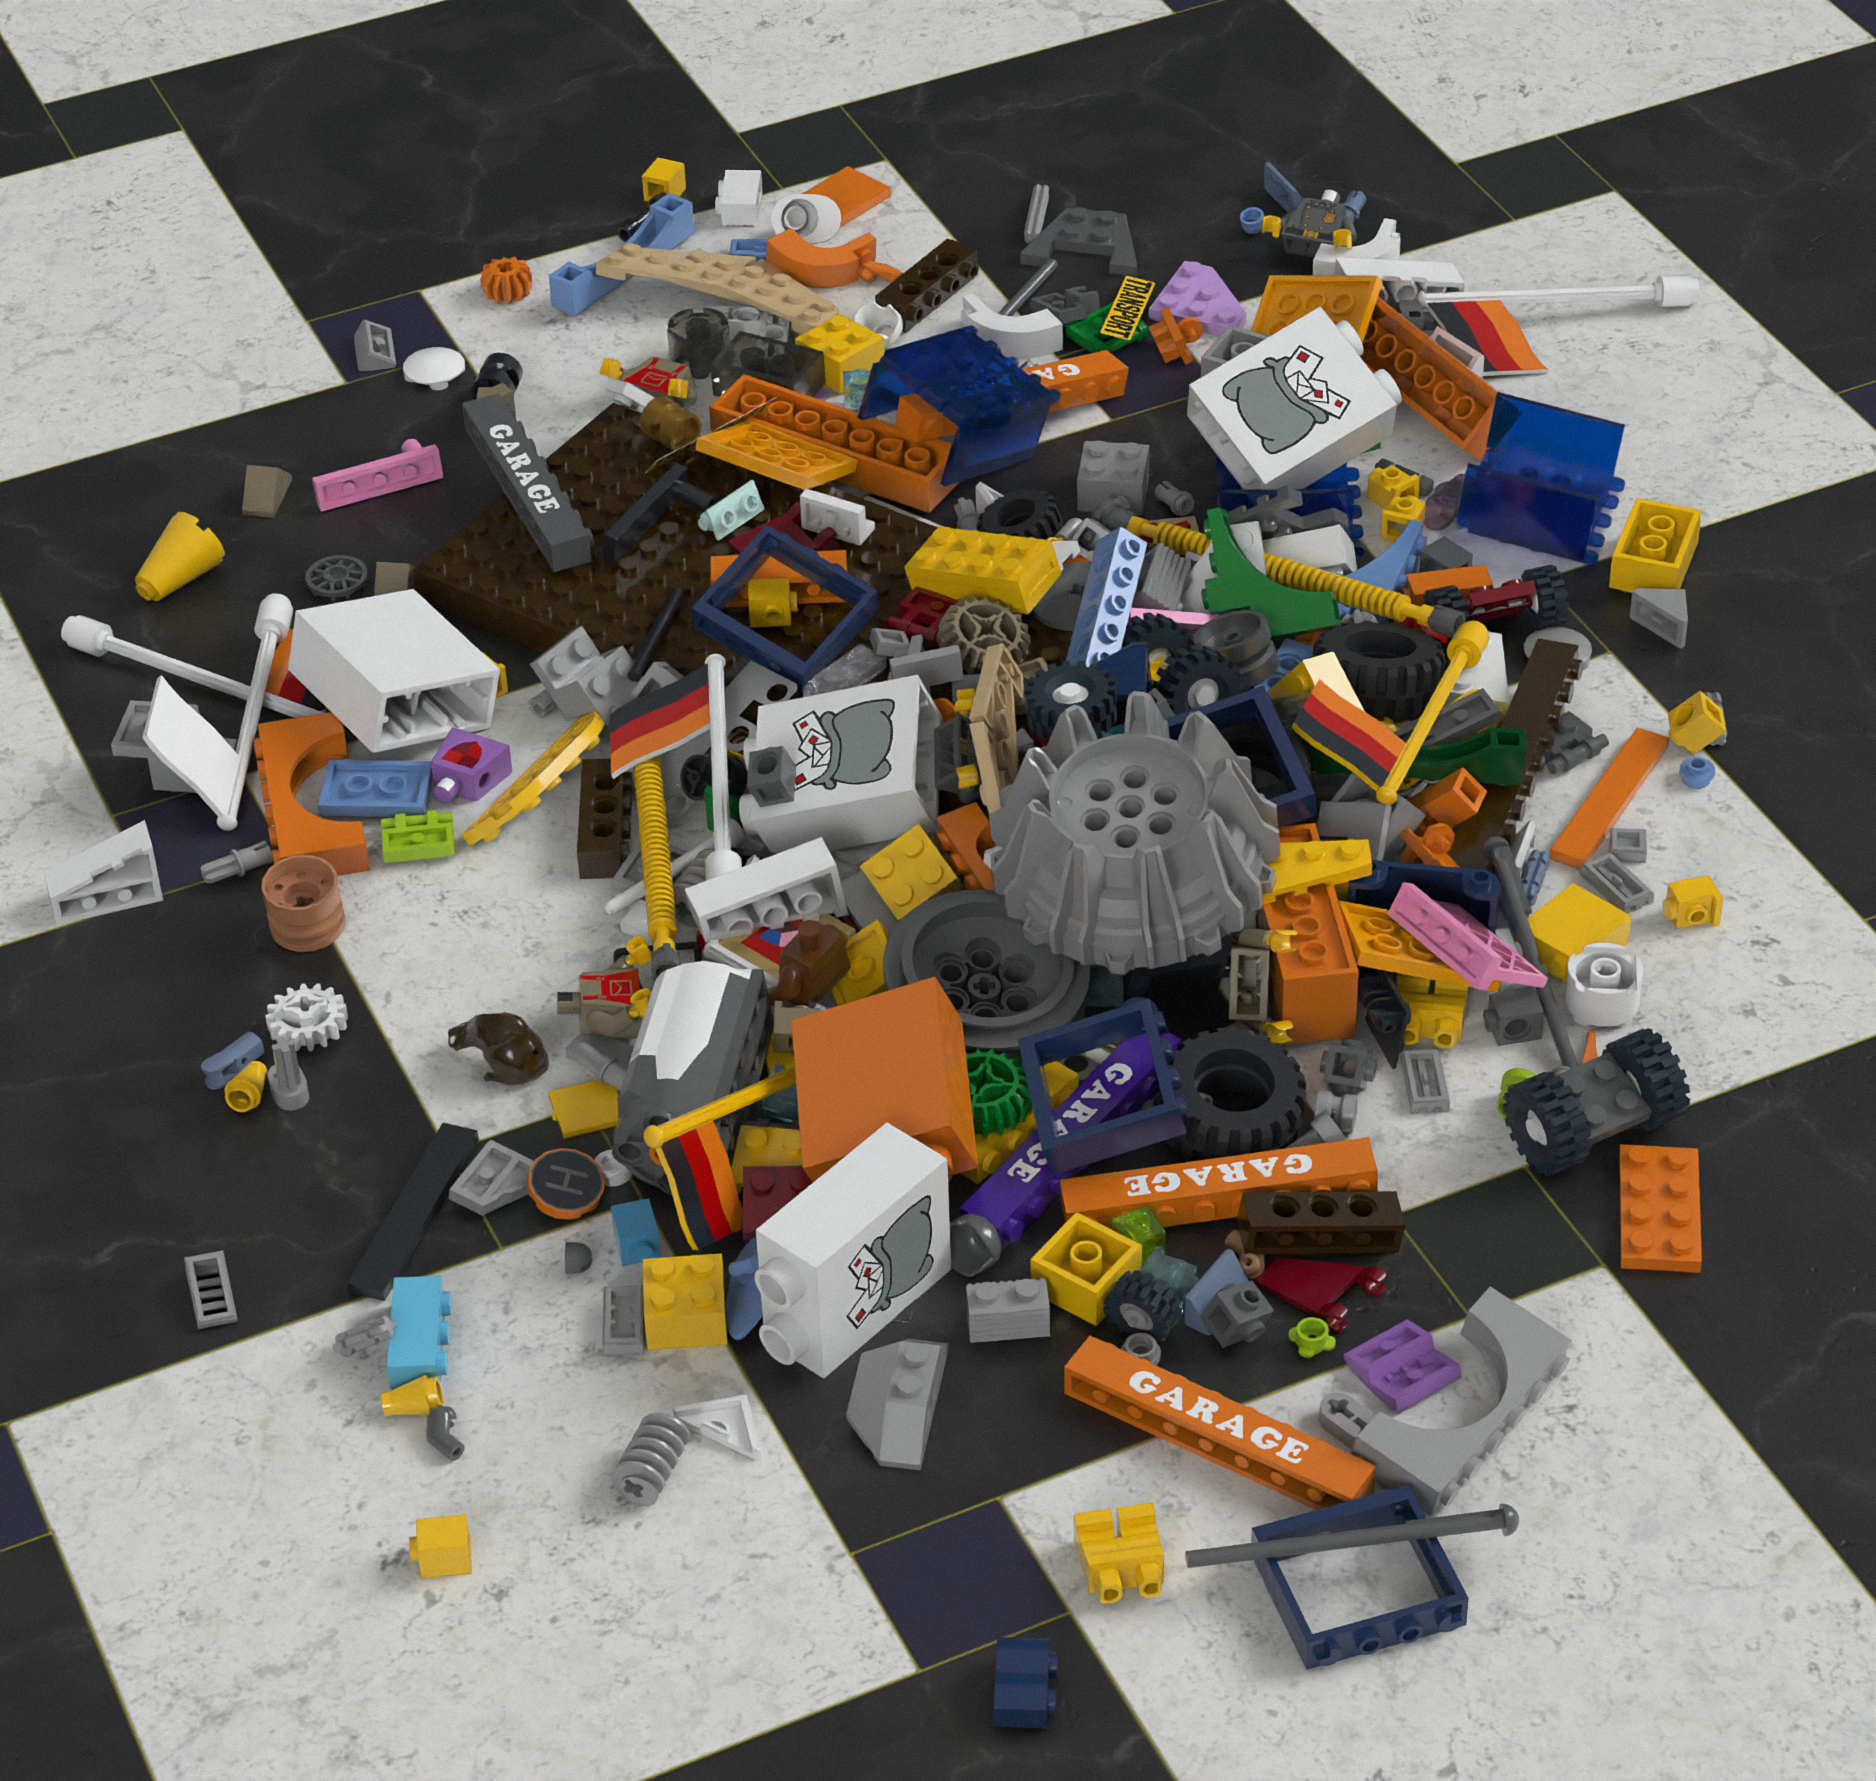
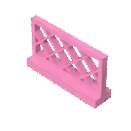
[1387,882,1549,991]

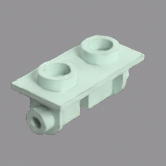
[698,480,765,540]

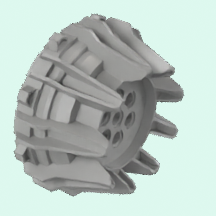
[989,691,1281,975]

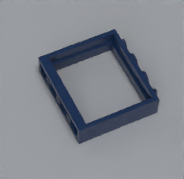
[692,525,878,694]
[1164,686,1317,828]
[1018,998,1189,1175]
[1251,1485,1469,1670]

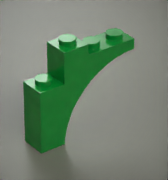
[1201,508,1341,640]

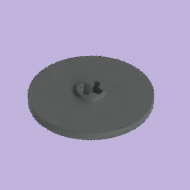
[1031,562,1091,631]

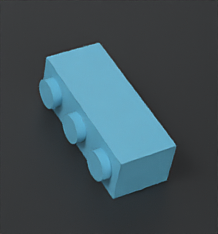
[387,1276,452,1390]

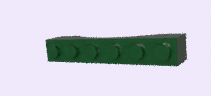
[1306,727,1527,786]

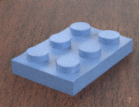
[318,760,433,817]

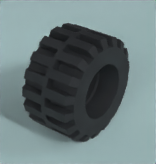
[977,488,1065,540]

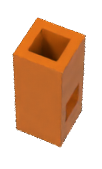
[1401,565,1494,607]
[1407,767,1487,837]

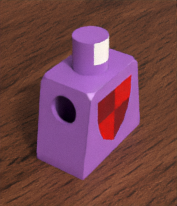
[431,727,513,803]

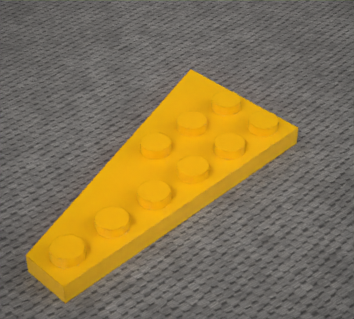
[1262,839,1372,905]

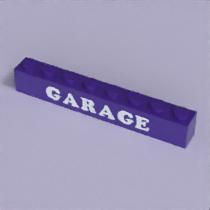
[960,1033,1181,1252]

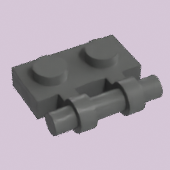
[1545,711,1609,774]

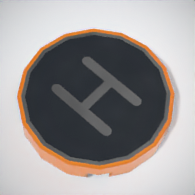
[527,1148,605,1220]

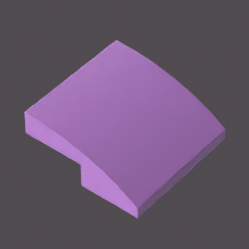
[1344,1319,1461,1413]

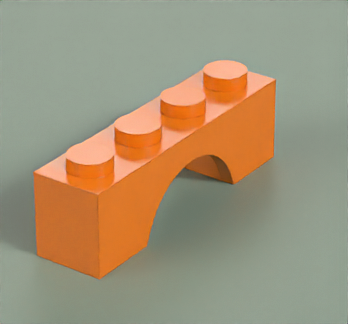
[935,802,994,890]

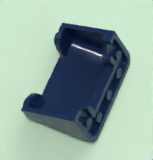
[1348,859,1499,934]

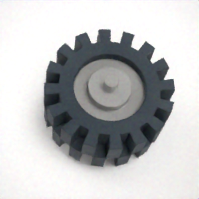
[1103,1270,1182,1344]

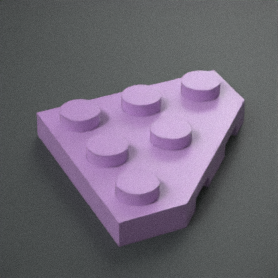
[1149,261,1247,336]

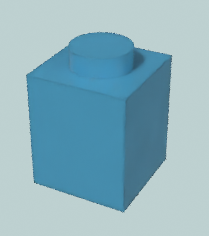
[611,1199,661,1266]

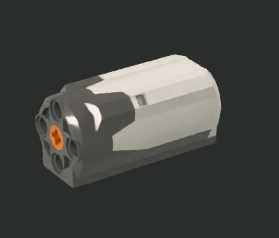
[612,961,774,1194]

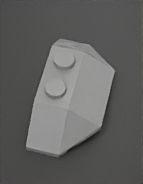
[846,1339,949,1470]

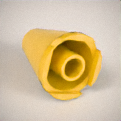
[135,512,225,601]

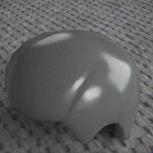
[950,1214,1001,1277]

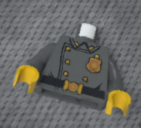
[1261,190,1357,258]
[934,688,982,804]

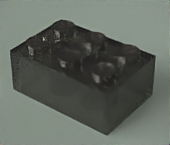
[710,331,826,397]

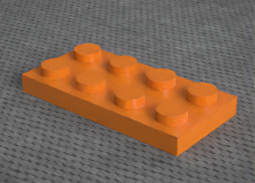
[1619,1144,1702,1273]

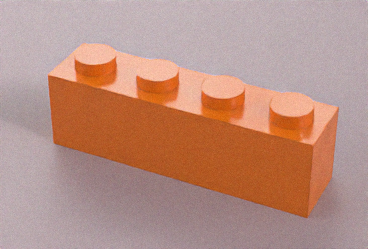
[711,550,847,607]

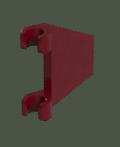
[729,501,839,555]
[1254,1257,1387,1334]

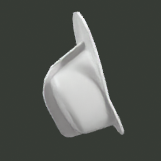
[771,194,841,243]

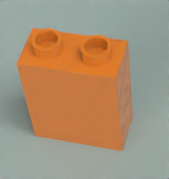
[791,977,978,1182]

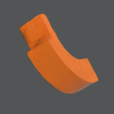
[766,228,877,288]

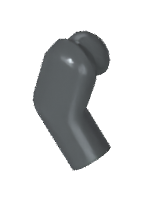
[426,1405,465,1461]

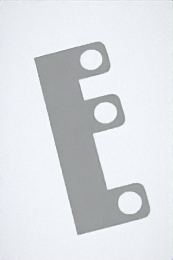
[628,661,797,822]

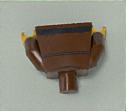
[768,920,851,1008]

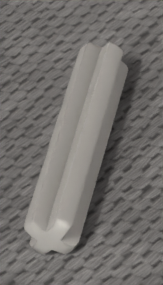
[1024,184,1049,243]

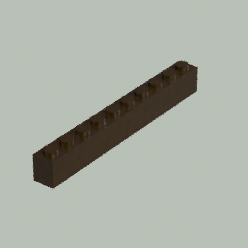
[1447,638,1583,874]

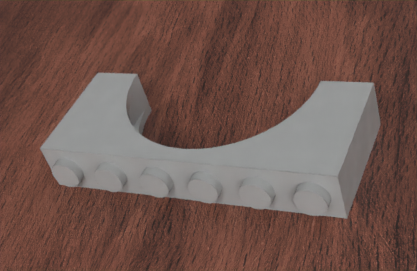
[1351,1286,1571,1516]

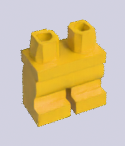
[1397,973,1469,1049]
[1073,1502,1164,1604]

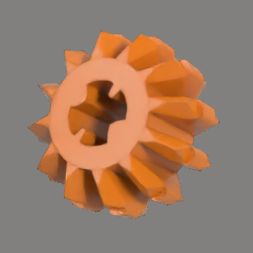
[480,256,533,304]

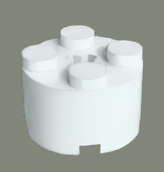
[1565,943,1644,1028]

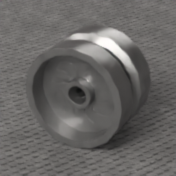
[1193,610,1280,688]

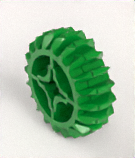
[966,1048,1032,1139]

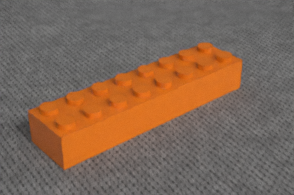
[1360,297,1523,463]
[709,374,963,513]

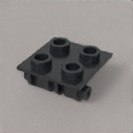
[1358,969,1411,1069]

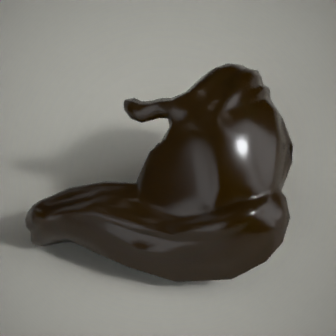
[448,1012,549,1085]

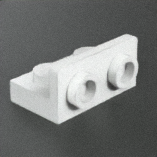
[800,489,875,546]

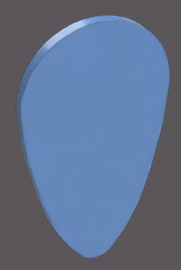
[726,1236,763,1340]

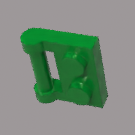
[1066,302,1150,353]

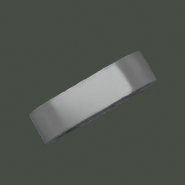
[1319,1393,1375,1449]

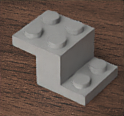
[530,626,643,741]
[111,700,238,793]

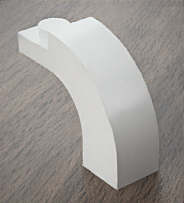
[1313,218,1400,275]
[961,293,1063,358]

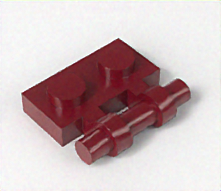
[887,586,959,648]

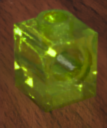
[1112,1206,1166,1272]

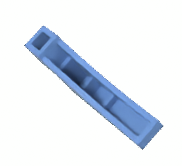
[1338,520,1427,623]

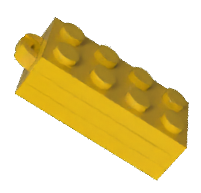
[904,527,1062,615]

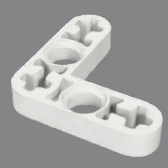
[701,306,791,371]

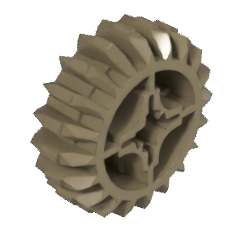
[937,595,1031,675]

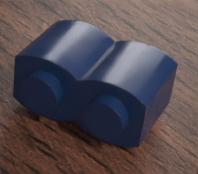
[994,1637,1058,1728]

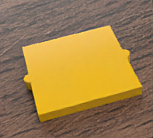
[548,1080,619,1139]

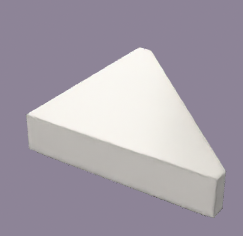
[673,1394,762,1460]

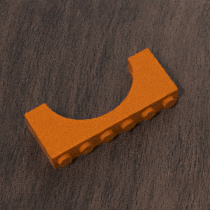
[253,712,370,876]

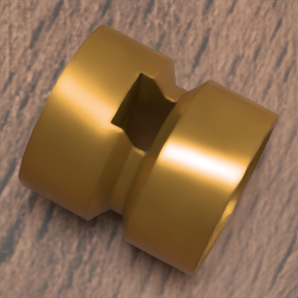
[640,396,702,451]

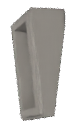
[184,1250,238,1329]

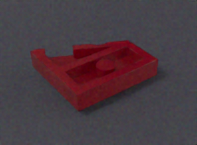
[743,1166,813,1240]

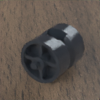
[471,352,523,400]
[680,754,748,801]

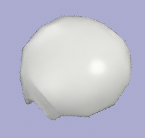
[853,301,903,347]

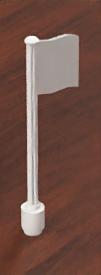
[142,593,293,831]

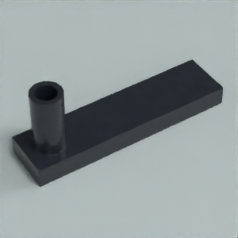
[602,463,716,564]

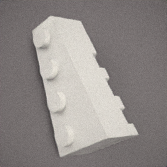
[1335,257,1465,312]
[685,837,848,942]

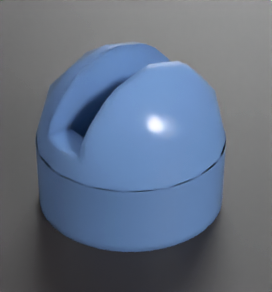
[1240,207,1264,234]

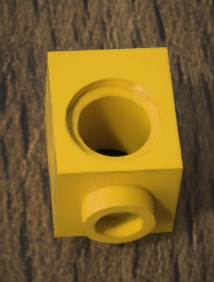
[1667,691,1726,755]

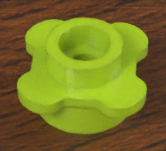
[1288,1317,1336,1358]

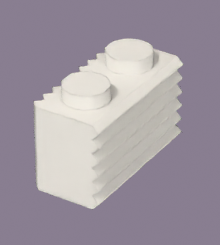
[715,170,763,227]

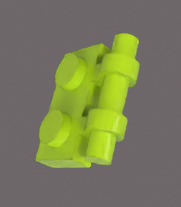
[381,809,455,863]

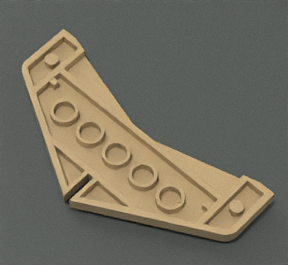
[596,243,839,334]
[969,643,1024,847]

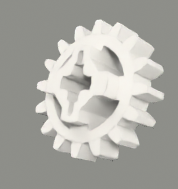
[265,983,348,1051]

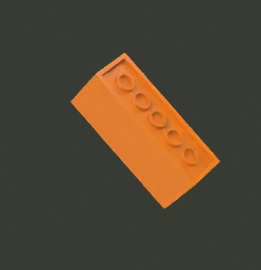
[1257,823,1359,1045]

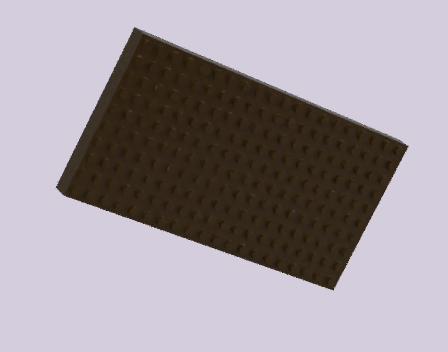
[413,402,1073,816]

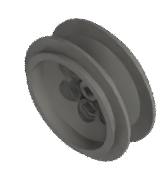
[883,889,1090,1067]

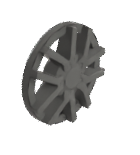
[305,555,368,601]

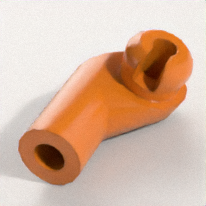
[859,261,903,283]

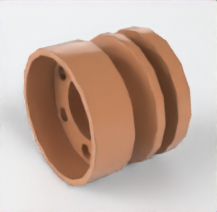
[262,855,345,952]

